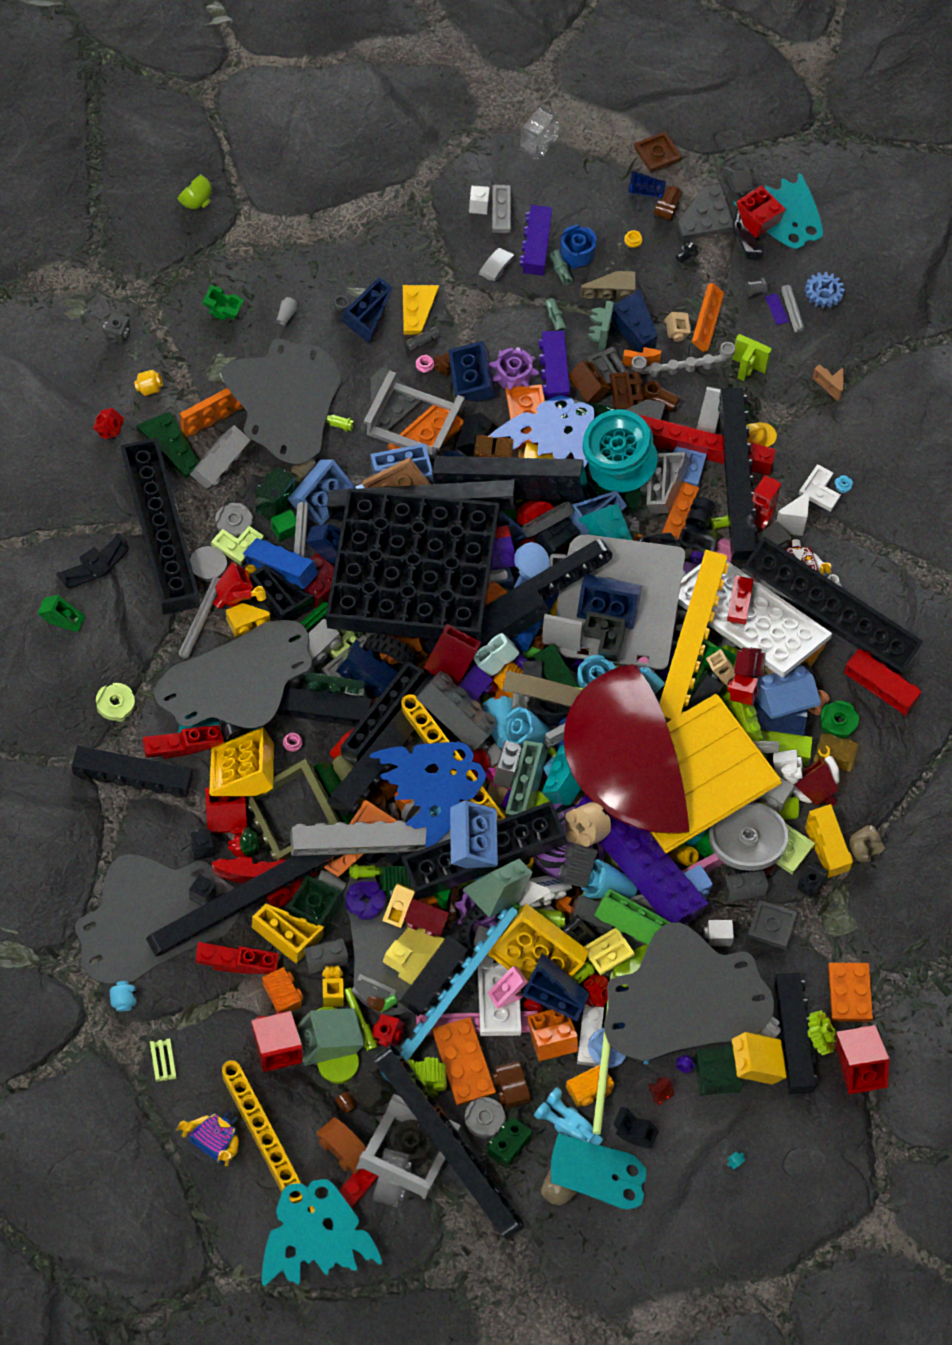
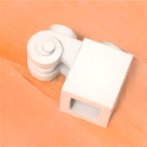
[773,750,803,784]

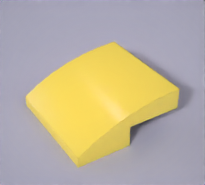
[584,928,635,975]

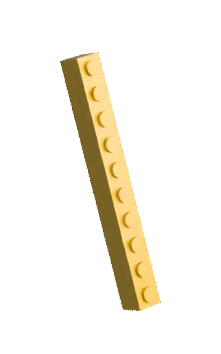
[659,550,729,723]

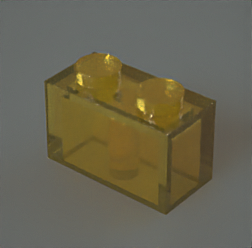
[813,733,859,772]

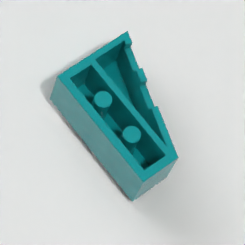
[578,503,633,541]

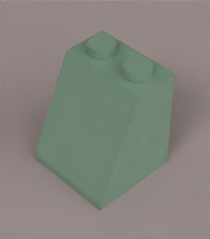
[464,859,533,918]
[296,1008,364,1065]

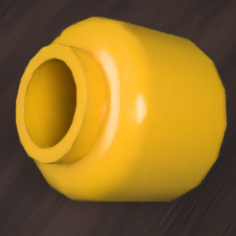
[134,370,163,396]

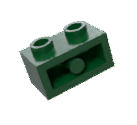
[487,1117,532,1169]

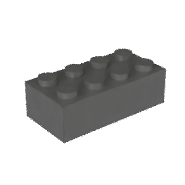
[416,670,497,752]

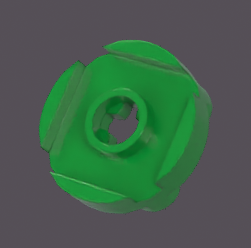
[820,700,859,739]

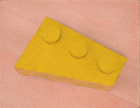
[805,804,853,878]

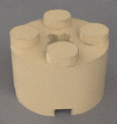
[565,802,611,847]

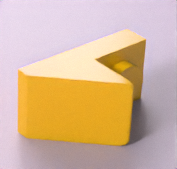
[382,883,414,928]

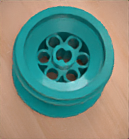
[582,409,658,492]

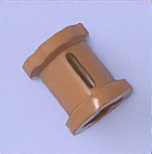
[807,689,830,715]

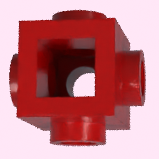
[92,408,125,439]
[583,974,609,1007]
[373,1014,405,1047]

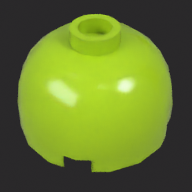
[177,174,212,209]

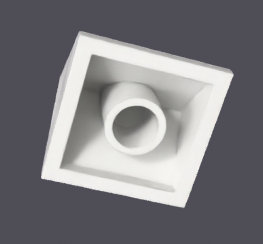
[776,492,809,536]

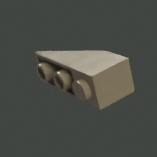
[580,271,635,300]

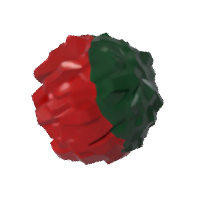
[228,826,259,857]

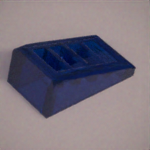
[629,171,666,198]

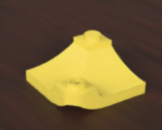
[383,927,445,984]

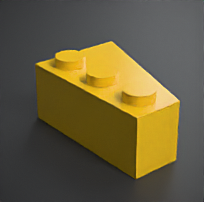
[252,904,324,964]

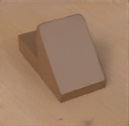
[812,364,843,401]

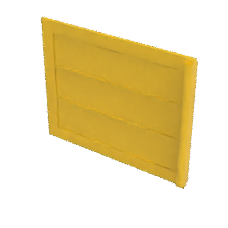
[650,694,782,854]

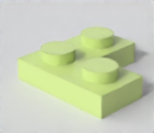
[211,526,264,565]

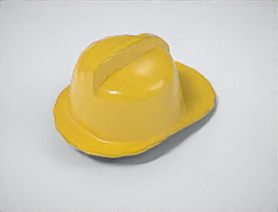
[746,422,777,447]

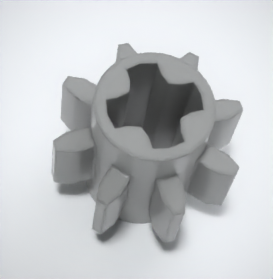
[757,1016,781,1038]

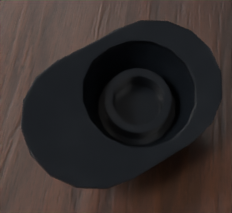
[527,699,570,725]

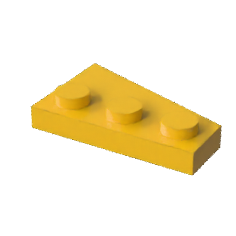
[403,285,439,335]

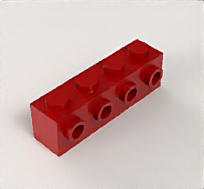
[844,649,922,716]

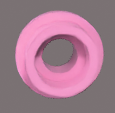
[416,355,434,373]
[283,733,302,752]

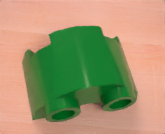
[203,285,244,320]

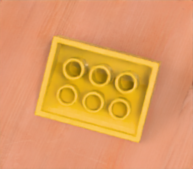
[209,727,274,796]
[487,903,589,982]

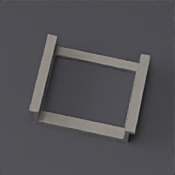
[364,370,465,459]
[356,1094,461,1200]

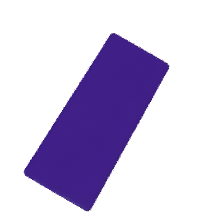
[765,293,789,325]

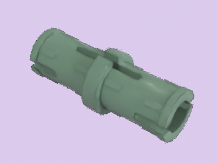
[550,250,573,285]
[545,298,567,333]

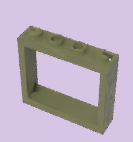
[246,759,341,861]

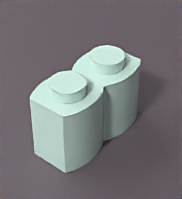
[473,633,519,676]

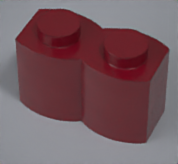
[734,647,766,676]

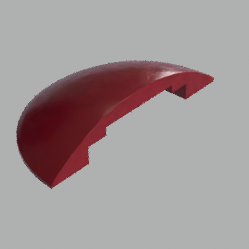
[563,664,689,834]

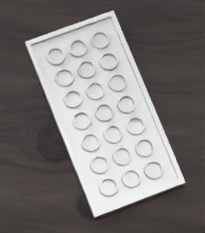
[678,561,832,678]

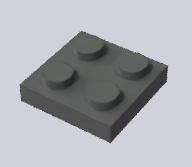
[747,900,797,949]

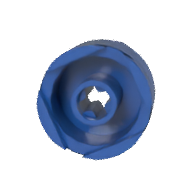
[560,225,596,268]

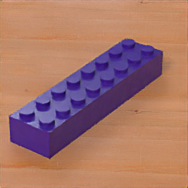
[575,795,708,925]

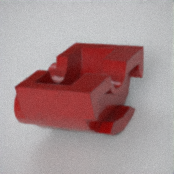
[516,500,555,525]

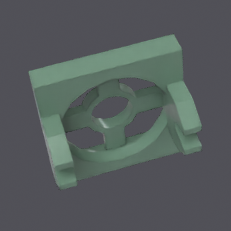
[588,301,614,351]

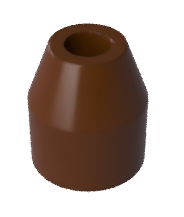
[335,1091,356,1114]

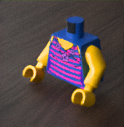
[176,1111,239,1166]

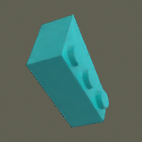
[542,745,581,805]

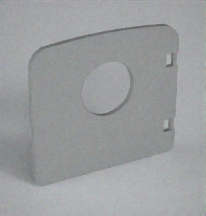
[555,535,685,670]

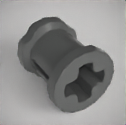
[745,278,768,297]

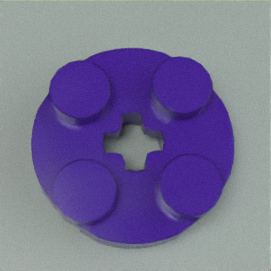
[345,881,386,920]

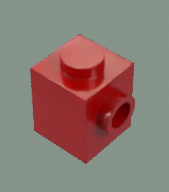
[727,674,758,705]

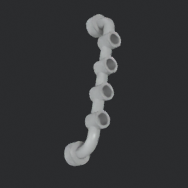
[631,342,735,378]

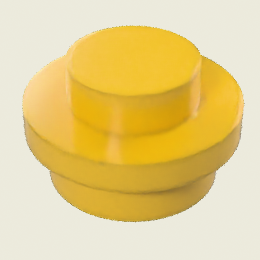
[624,230,642,248]

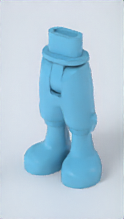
[534,1087,604,1145]

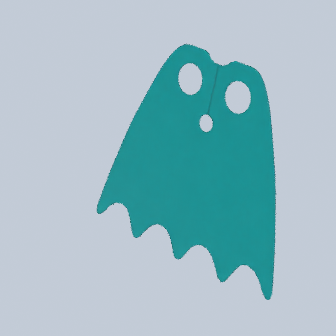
[733,173,823,249]

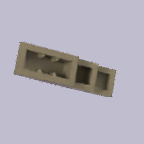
[503,670,582,707]

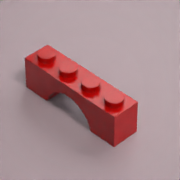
[752,475,781,533]

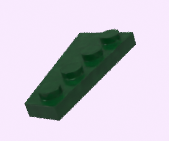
[136,411,199,479]

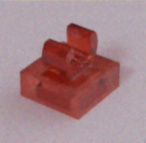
[648,1077,675,1106]

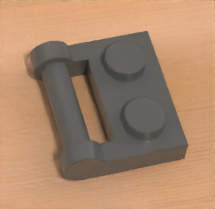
[587,347,633,386]

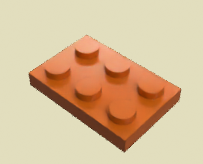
[828,963,873,1022]

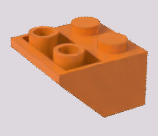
[527,1009,578,1061]

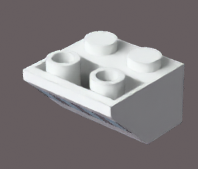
[518,875,572,909]

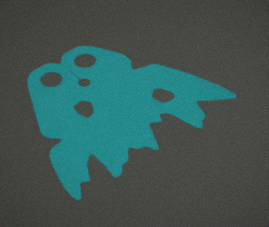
[262,1179,382,1286]

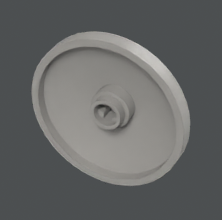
[709,802,789,871]

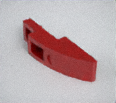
[142,725,224,759]
[212,856,287,884]
[195,942,279,974]

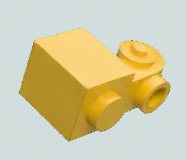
[322,965,344,1007]

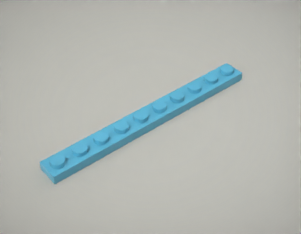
[401,907,518,1061]

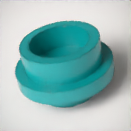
[726,1151,746,1170]

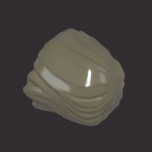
[849,825,885,862]
[541,1168,580,1205]

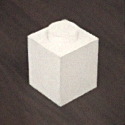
[469,186,489,214]
[703,920,733,946]

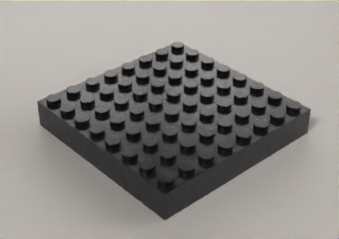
[326,488,500,642]

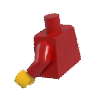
[213,562,266,609]

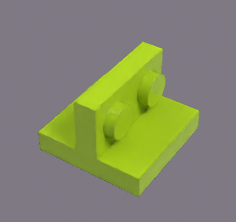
[732,334,772,381]

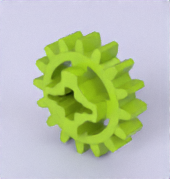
[808,1010,836,1055]

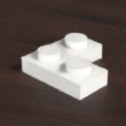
[798,464,841,512]

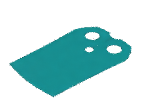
[551,1133,646,1209]

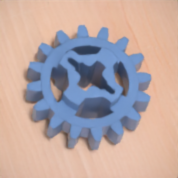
[805,272,844,309]

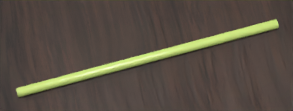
[593,931,623,1135]

